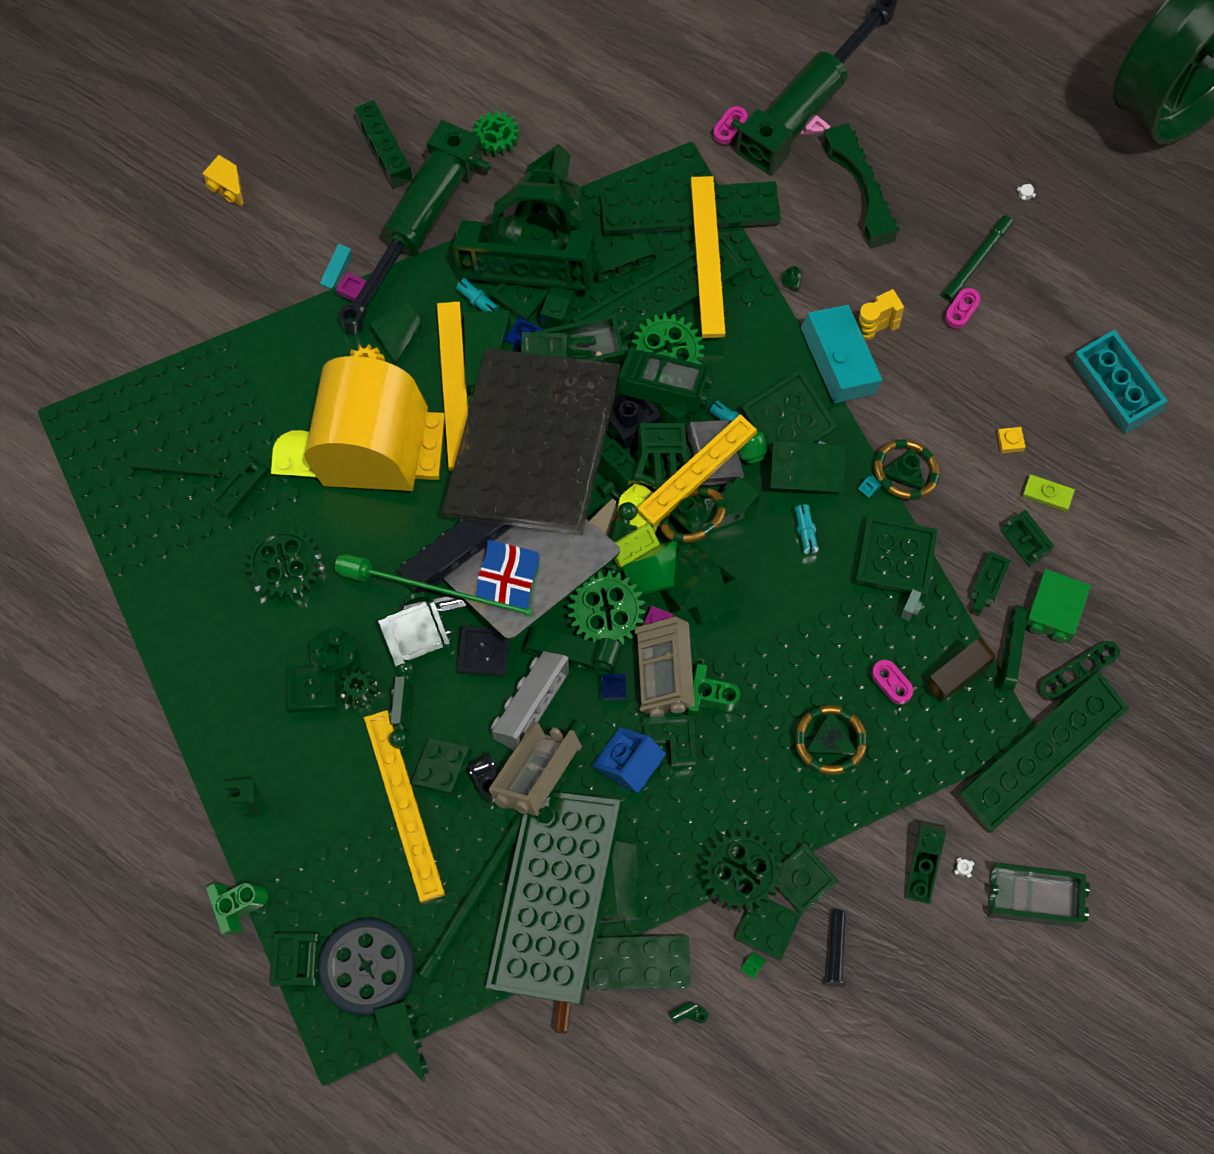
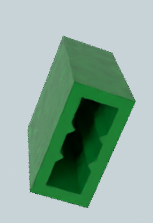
[1026,569,1091,643]

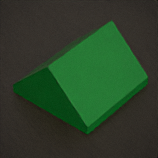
[622,541,677,596]

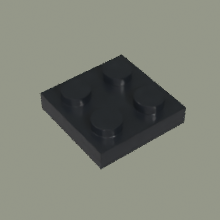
[458,625,510,677]

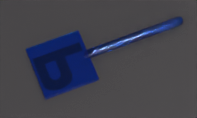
[493,318,543,385]

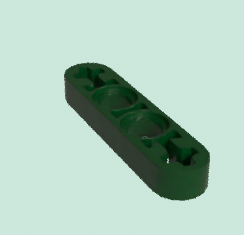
[999,605,1028,692]
[1038,641,1120,701]

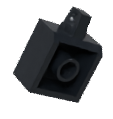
[596,391,661,450]

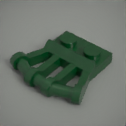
[631,423,690,489]

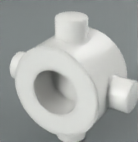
[1017,184,1036,201]
[954,858,974,878]

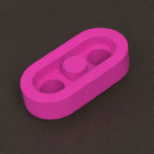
[713,106,747,145]
[945,288,980,329]
[872,660,913,705]

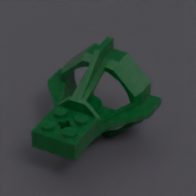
[492,144,582,250]

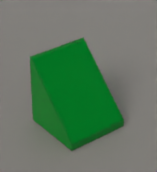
[740,951,766,979]

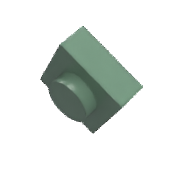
[901,589,922,621]

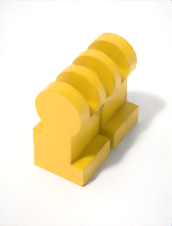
[858,289,904,340]

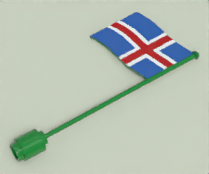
[335,540,539,617]

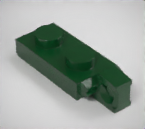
[970,551,1011,616]

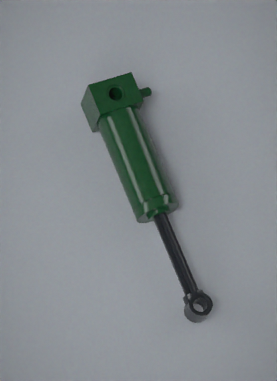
[731,0,897,176]
[339,119,491,334]

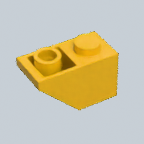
[202,155,244,206]

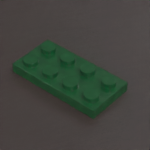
[588,936,691,991]

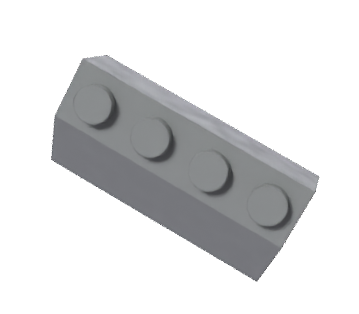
[491,652,569,751]

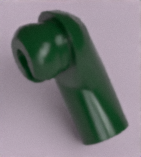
[669,1002,708,1024]

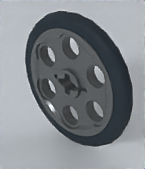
[318,918,415,1016]

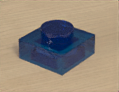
[602,674,627,701]

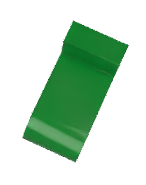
[688,664,740,719]
[206,883,268,935]

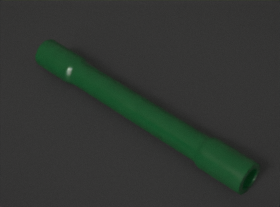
[942,215,1013,302]

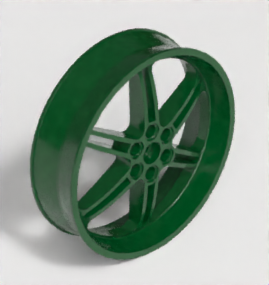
[1112,0,1214,144]

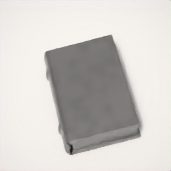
[685,420,744,486]

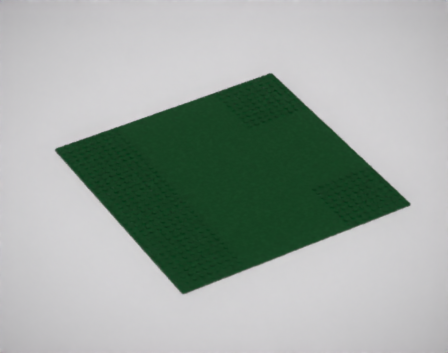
[38,142,1034,1086]

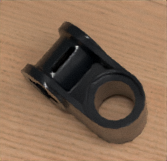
[467,753,498,804]

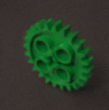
[630,313,704,386]
[568,570,646,646]

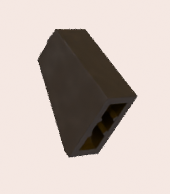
[927,637,996,703]

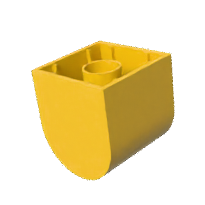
[305,356,428,491]

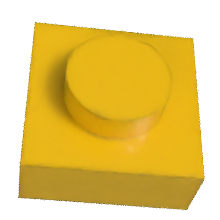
[997,427,1026,454]

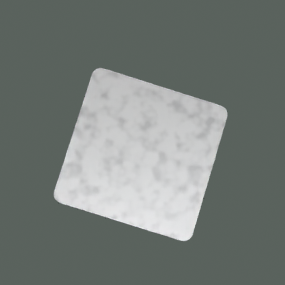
[444,495,620,639]

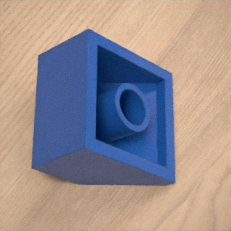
[592,727,666,793]

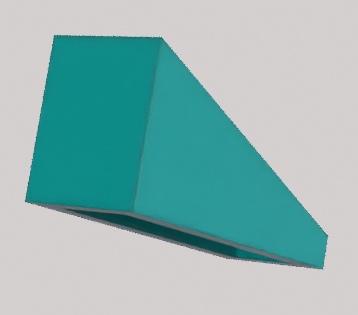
[320,244,353,289]

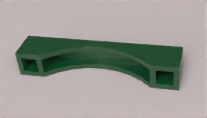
[822,123,899,249]

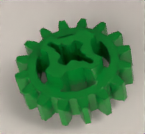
[472,110,520,156]

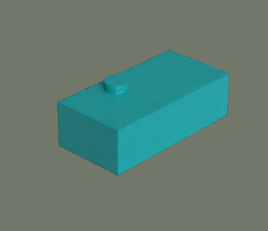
[801,304,883,403]
[1073,329,1168,434]

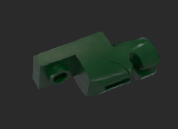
[521,332,597,359]

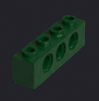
[354,100,412,189]

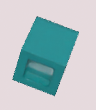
[858,475,882,498]

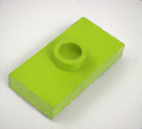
[1022,474,1075,512]
[614,523,660,567]

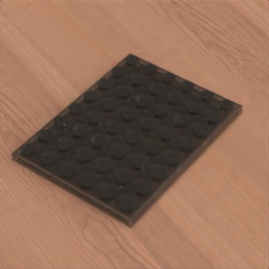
[442,348,621,535]

